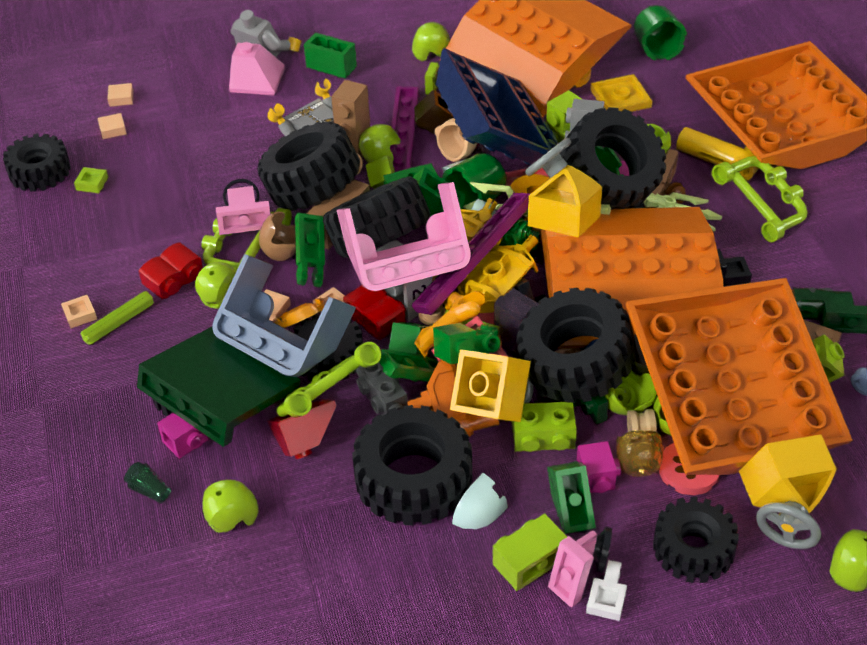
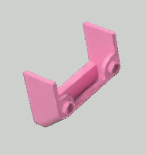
[337,182,471,291]

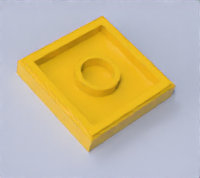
[590,74,652,112]

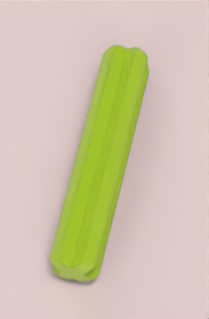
[80,291,154,345]

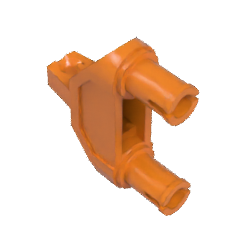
[407,359,499,437]

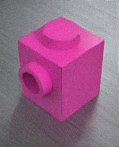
[157,413,209,459]
[576,441,621,493]

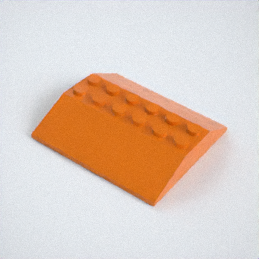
[439,0,631,117]
[686,41,867,169]
[541,207,724,349]
[625,278,853,475]

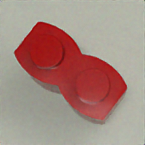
[138,242,203,299]
[343,285,406,340]

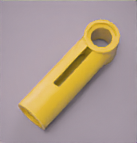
[676,127,759,180]

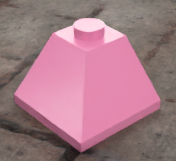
[229,42,285,95]

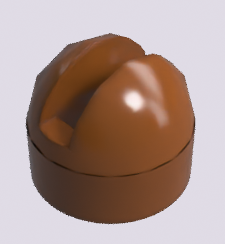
[665,182,686,204]

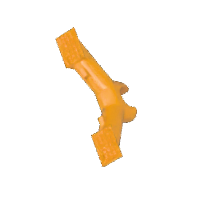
[414,290,485,357]

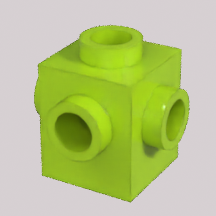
[812,334,845,383]

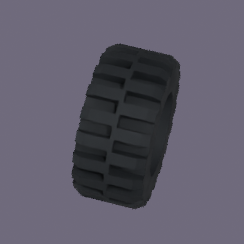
[560,107,666,210]
[258,122,360,210]
[323,176,431,258]
[517,288,636,403]
[352,405,472,526]

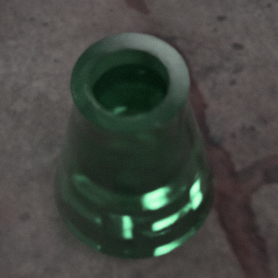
[124,462,171,504]

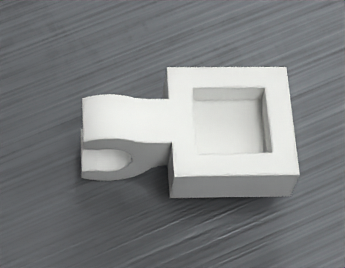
[586,560,627,621]

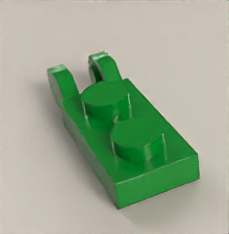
[295,213,325,288]
[379,349,438,382]

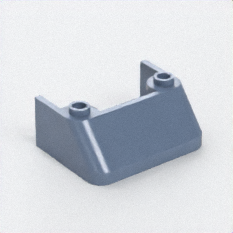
[212,254,356,377]

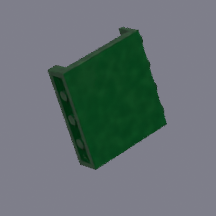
[137,326,300,447]

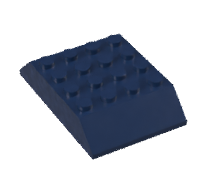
[436,48,559,166]

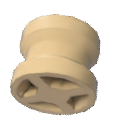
[627,409,657,441]

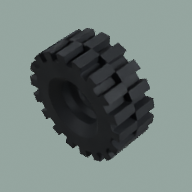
[3,133,71,192]
[294,314,363,381]
[653,497,739,583]

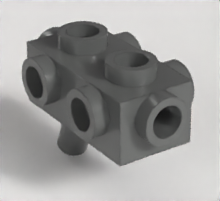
[356,362,408,416]

